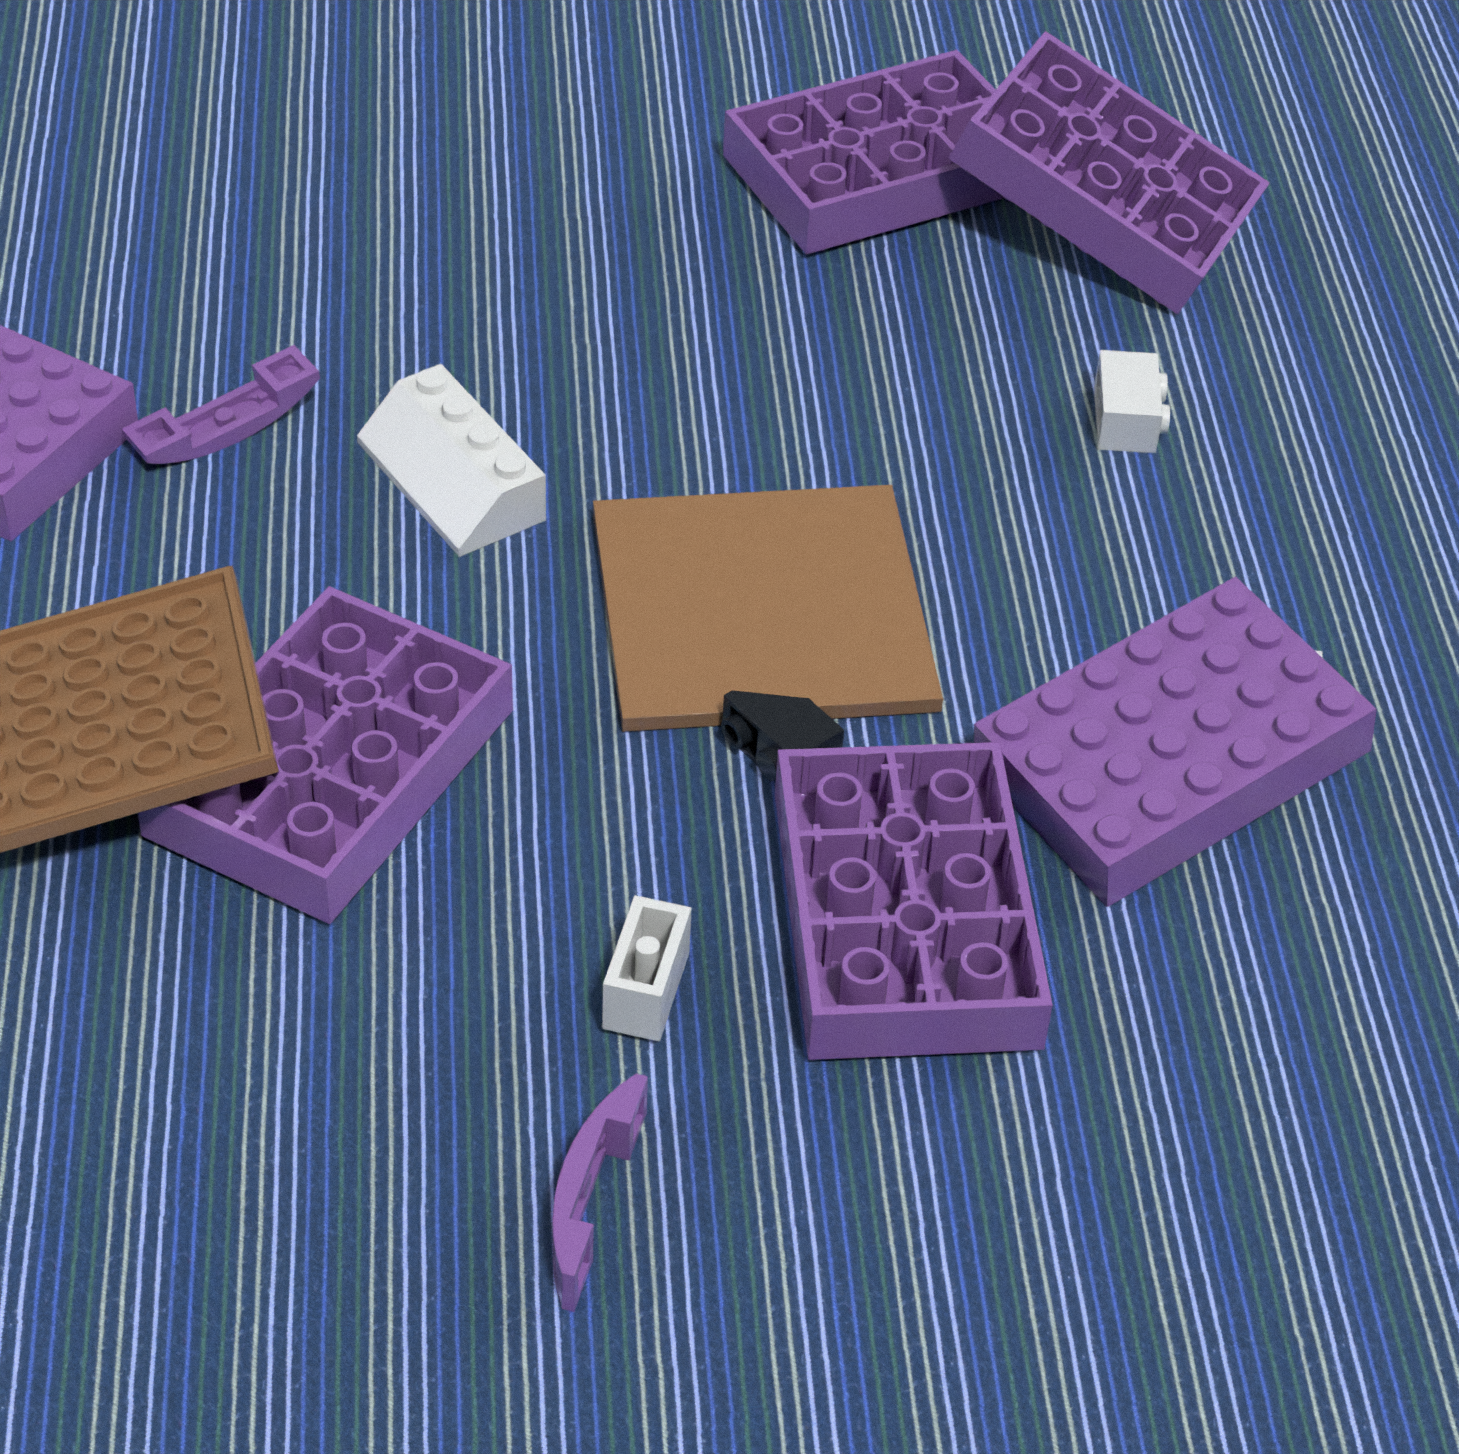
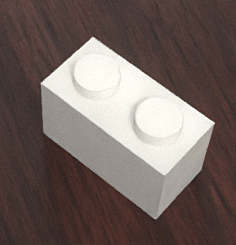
[1094,350,1170,453]
[602,895,692,1041]

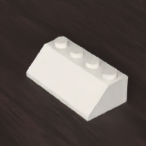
[357,364,546,557]

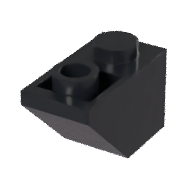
[721,690,844,782]

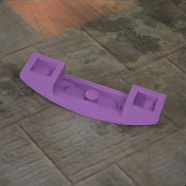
[122,345,320,464]
[553,1073,648,1312]

